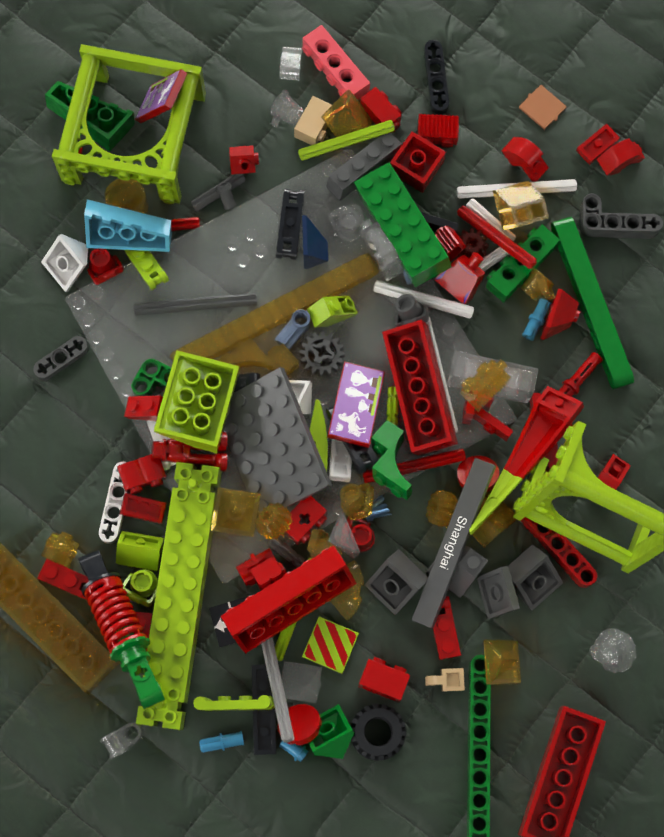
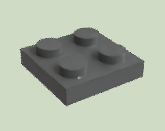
[477,566,520,619]

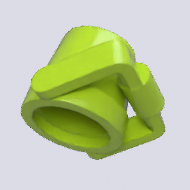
[123,569,158,607]

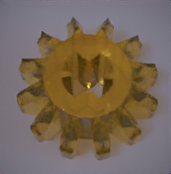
[426,490,458,527]
[254,502,293,540]

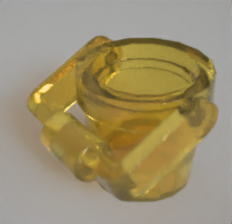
[521,268,555,301]
[340,483,374,520]
[307,529,342,558]

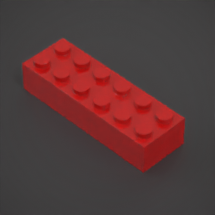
[382,319,458,456]
[221,545,357,654]
[518,706,606,837]

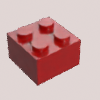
[390,131,446,193]
[358,657,410,703]

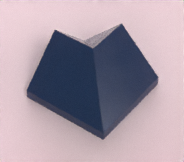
[302,215,329,269]

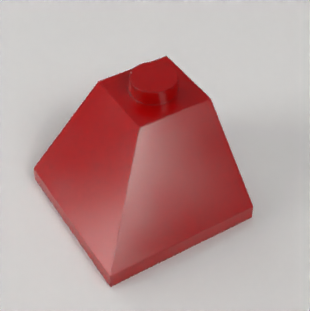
[540,289,580,340]

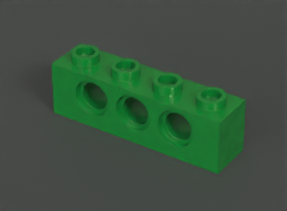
[485,224,560,303]

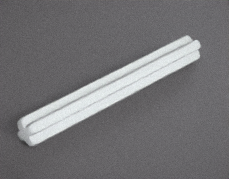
[374,280,474,318]

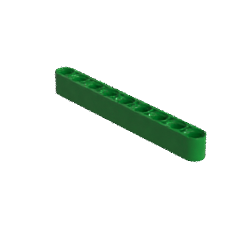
[551,216,634,390]
[467,655,491,837]

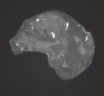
[590,628,637,673]

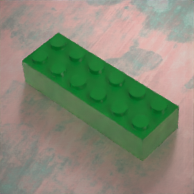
[354,162,451,288]

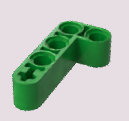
[131,359,171,396]

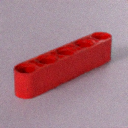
[521,517,597,588]

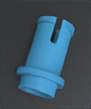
[279,741,308,762]

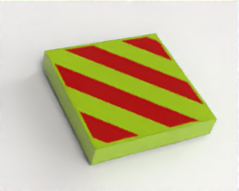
[302,617,359,674]

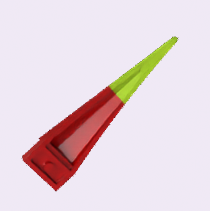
[469,386,584,535]

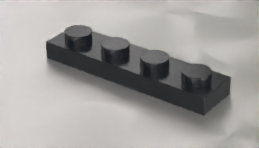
[252,665,276,755]

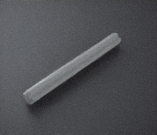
[261,637,294,743]

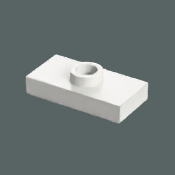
[329,439,352,482]

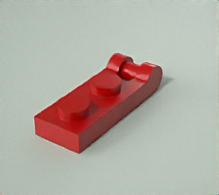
[37,559,89,601]
[433,596,461,660]

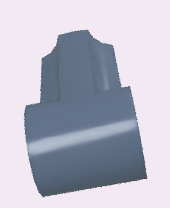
[275,309,310,351]

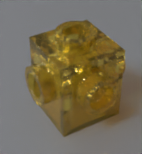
[41,531,80,568]

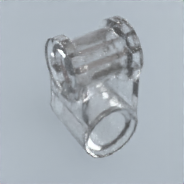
[100,723,144,760]

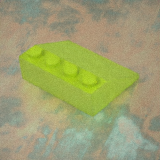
[154,350,239,453]

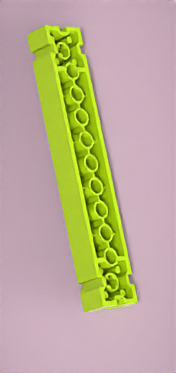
[136,462,222,730]

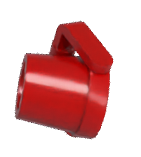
[87,248,124,285]
[338,516,375,555]

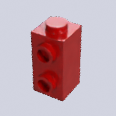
[360,87,402,132]

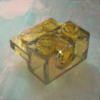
[460,359,511,412]

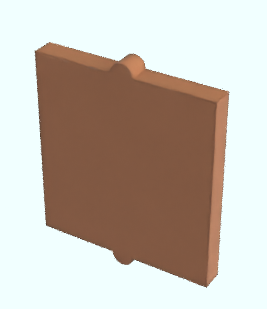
[519,85,567,130]

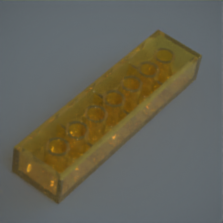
[0,542,120,694]

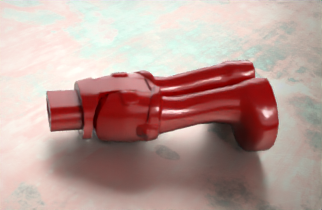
[152,432,228,472]

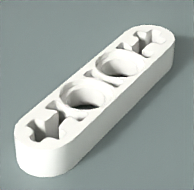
[99,462,129,544]

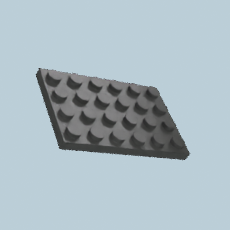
[223,367,332,521]

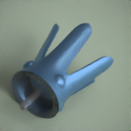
[358,495,392,522]

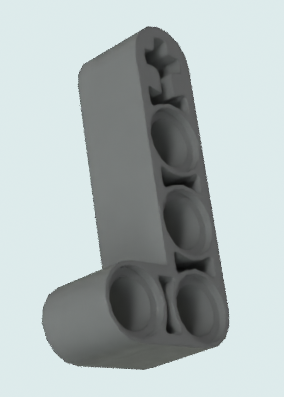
[580,193,663,239]

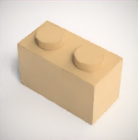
[294,96,336,145]

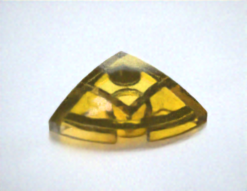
[330,560,364,621]

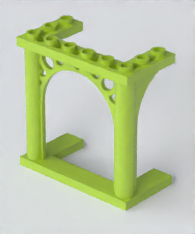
[52,44,206,204]
[513,421,664,574]

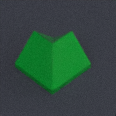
[309,704,354,759]

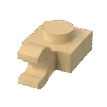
[425,668,465,692]

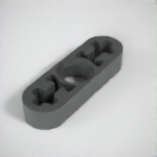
[33,336,89,381]

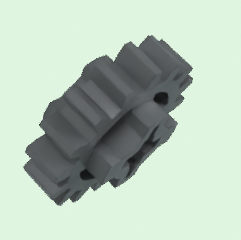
[299,331,345,377]

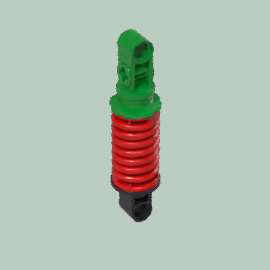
[78,550,165,709]

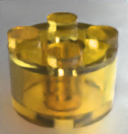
[105,179,149,214]

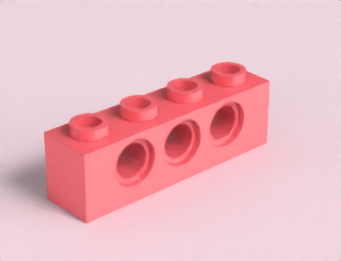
[302,25,370,105]

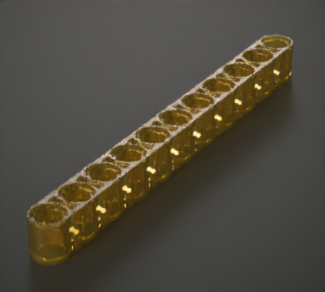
[170,253,380,361]

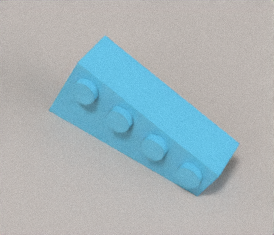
[84,200,171,252]

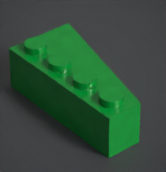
[45,81,135,152]

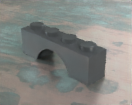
[326,133,402,201]

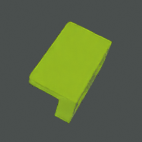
[116,531,164,571]

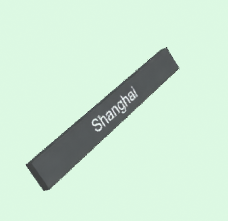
[412,458,496,628]

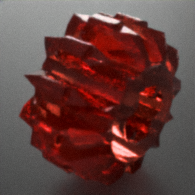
[457,228,489,258]

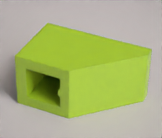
[307,296,358,328]

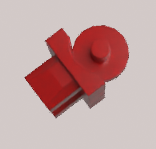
[236,548,278,586]

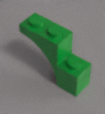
[371,420,412,500]

